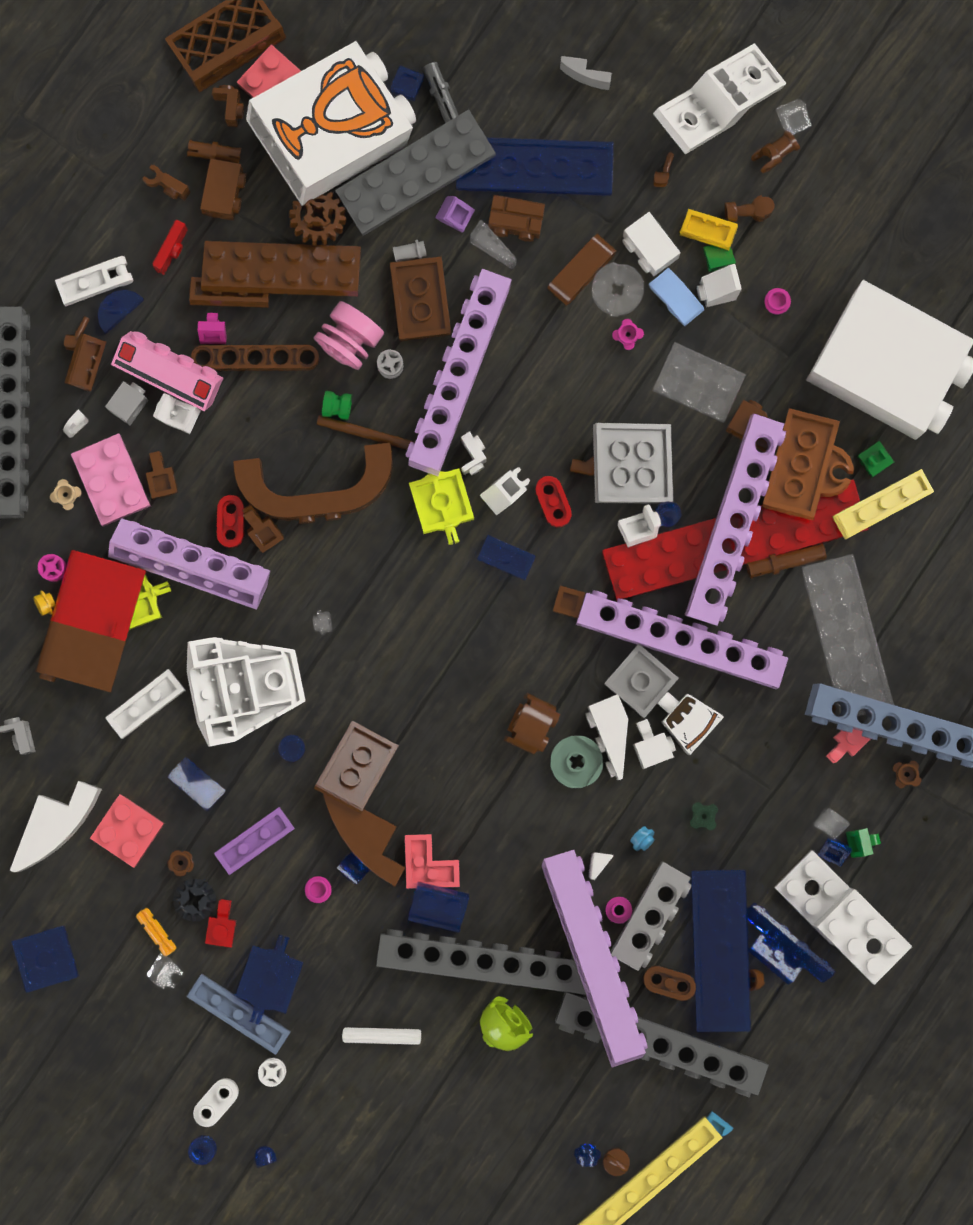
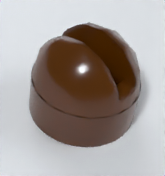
[742,969,765,991]

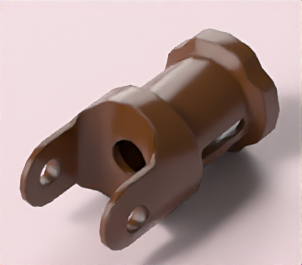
[751,130,800,173]

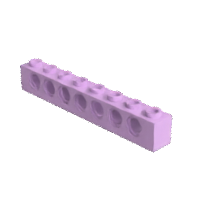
[406,269,512,476]
[685,414,786,626]
[576,590,788,689]

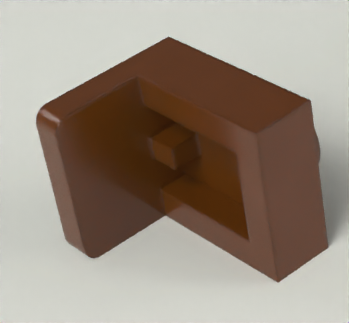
[212,85,244,127]

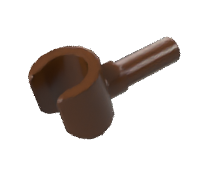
[653,152,674,187]
[64,316,90,351]

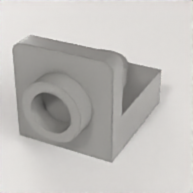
[0,717,36,755]

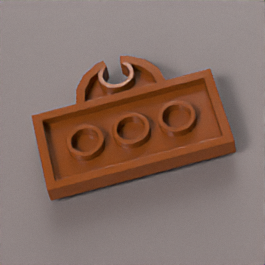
[762,408,854,520]

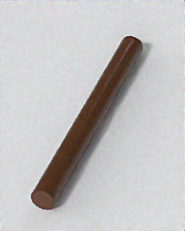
[317,415,415,450]

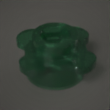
[690,802,718,830]

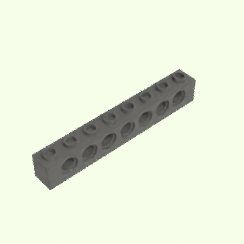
[0,307,30,518]
[376,929,586,995]
[555,992,769,1098]

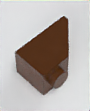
[726,400,768,453]

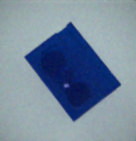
[408,882,469,932]

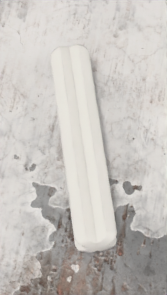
[342,1028,421,1044]

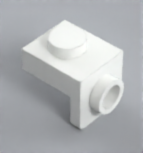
[153,393,201,434]
[461,432,486,475]
[618,504,661,547]

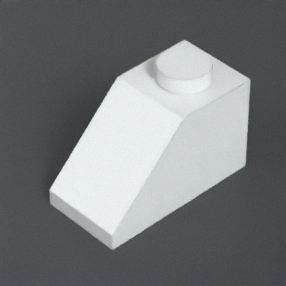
[697,264,742,307]

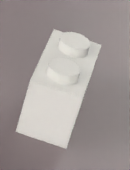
[622,212,680,277]

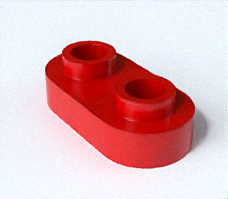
[535,476,572,527]
[217,495,244,548]

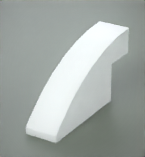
[10,781,102,872]

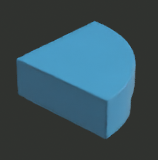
[706,1111,733,1136]

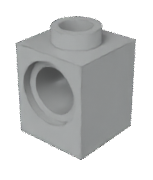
[105,381,148,425]

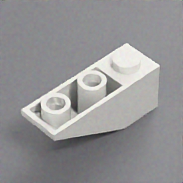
[585,694,628,780]

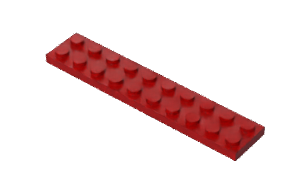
[602,479,868,601]

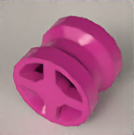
[38,554,67,582]

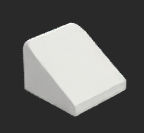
[589,852,613,880]

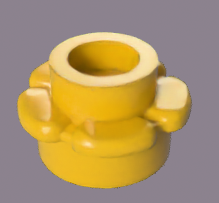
[33,591,55,616]

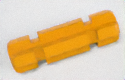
[136,908,176,956]

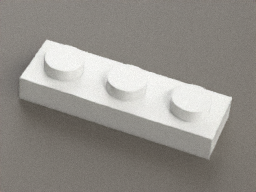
[106,669,185,739]

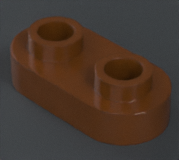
[643,965,696,1001]

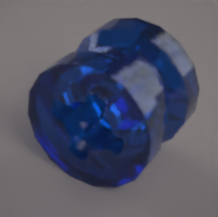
[188,1135,217,1165]

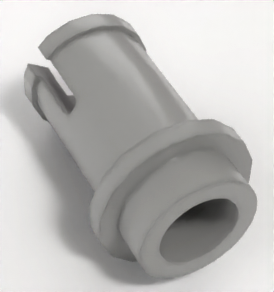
[393,240,427,262]

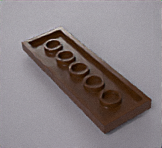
[201,241,361,297]

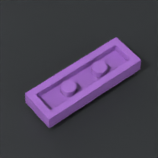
[214,807,295,875]

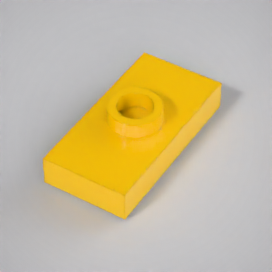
[680,209,738,250]

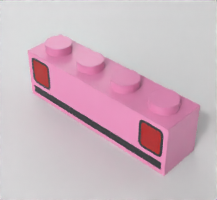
[111,331,223,411]

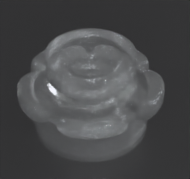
[313,610,332,635]

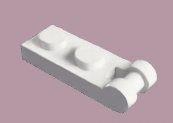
[55,256,134,306]

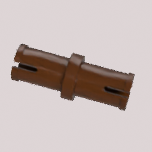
[187,140,241,164]

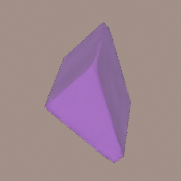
[436,196,475,232]

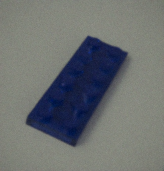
[456,138,614,196]
[692,870,751,1032]

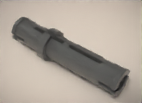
[422,62,459,123]

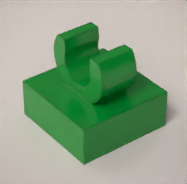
[857,441,894,478]
[846,828,881,858]

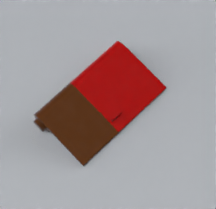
[36,550,146,692]

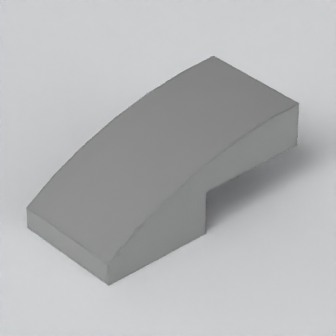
[560,56,612,90]

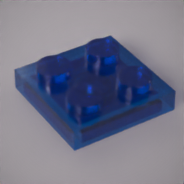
[11,925,79,993]

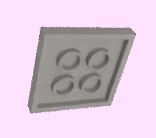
[593,423,673,504]

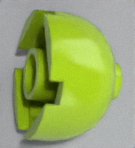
[480,996,533,1051]

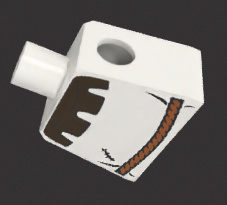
[657,692,723,755]

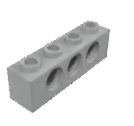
[610,861,692,971]

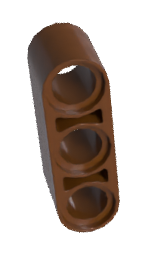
[547,234,617,306]

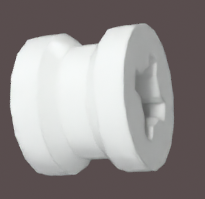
[258,1058,286,1087]

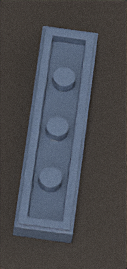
[187,974,291,1055]

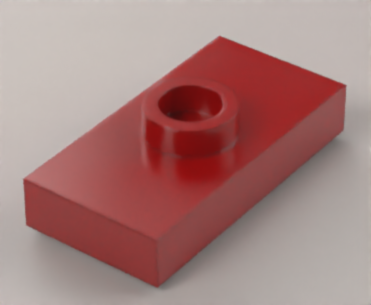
[153,220,188,275]

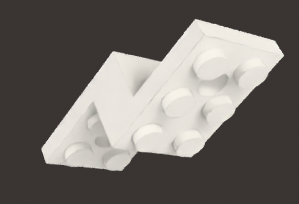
[653,43,786,154]
[774,850,912,985]

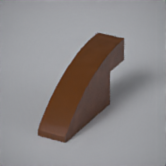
[323,794,406,886]

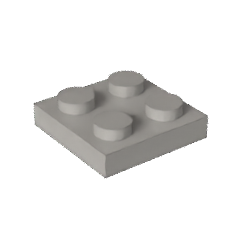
[604,644,679,718]

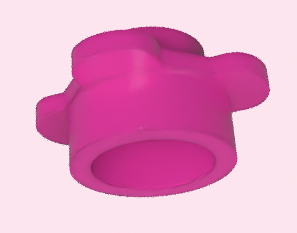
[612,319,644,350]

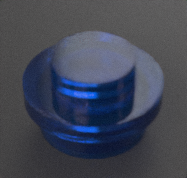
[655,501,681,527]
[279,735,305,762]
[574,1144,601,1166]

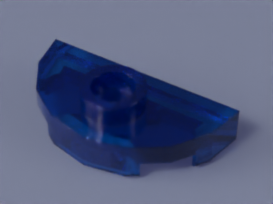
[98,290,144,334]

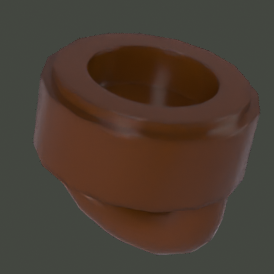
[603,1148,630,1176]

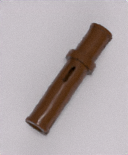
[746,543,827,579]

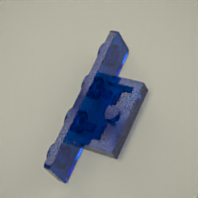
[742,903,835,985]

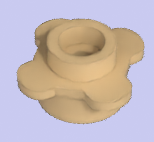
[50,479,81,510]

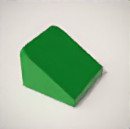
[703,245,736,273]

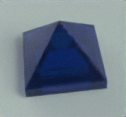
[817,838,852,866]
[337,853,370,885]

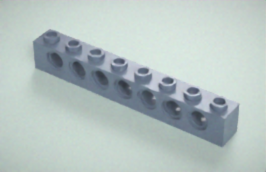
[805,684,973,768]

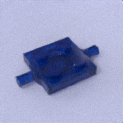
[235,935,303,1025]

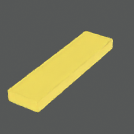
[833,469,934,540]

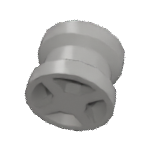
[377,349,404,379]

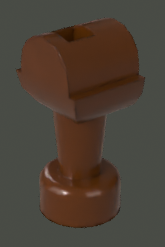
[724,195,775,222]

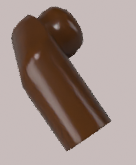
[570,456,594,476]

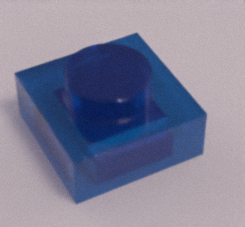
[390,66,424,101]

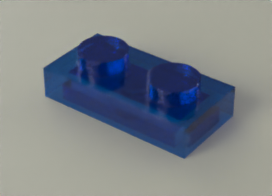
[477,535,536,581]

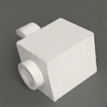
[480,468,530,515]
[633,719,676,769]

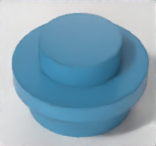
[630,826,655,851]

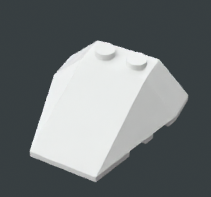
[187,637,305,747]

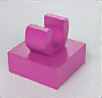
[198,313,227,344]

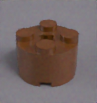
[504,693,560,754]

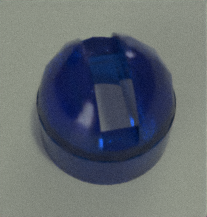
[254,1146,277,1168]

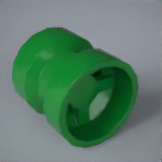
[322,391,352,420]

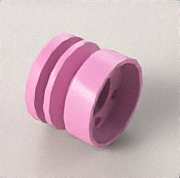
[314,301,384,370]

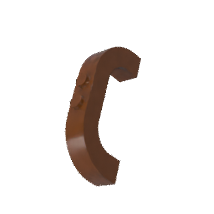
[233,443,393,524]

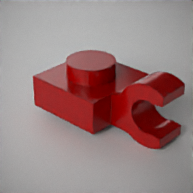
[205,899,236,947]

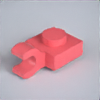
[826,729,870,763]

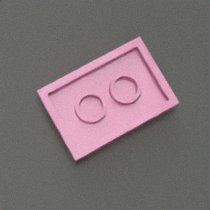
[71,434,151,527]

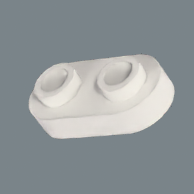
[193,1078,239,1127]

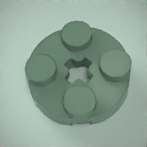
[550,736,603,788]

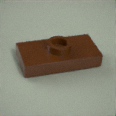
[64,333,106,392]

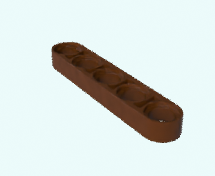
[191,345,319,371]

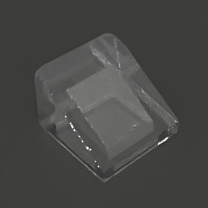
[776,99,812,135]
[814,808,850,839]

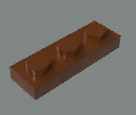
[189,277,270,308]

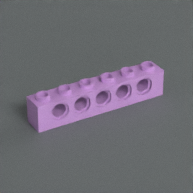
[108,518,270,609]

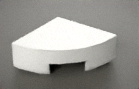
[63,409,89,438]

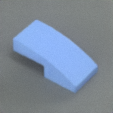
[649,268,704,326]

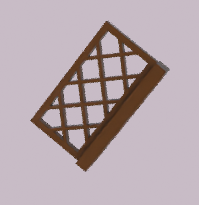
[165,0,286,93]

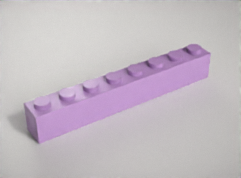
[541,850,647,1067]

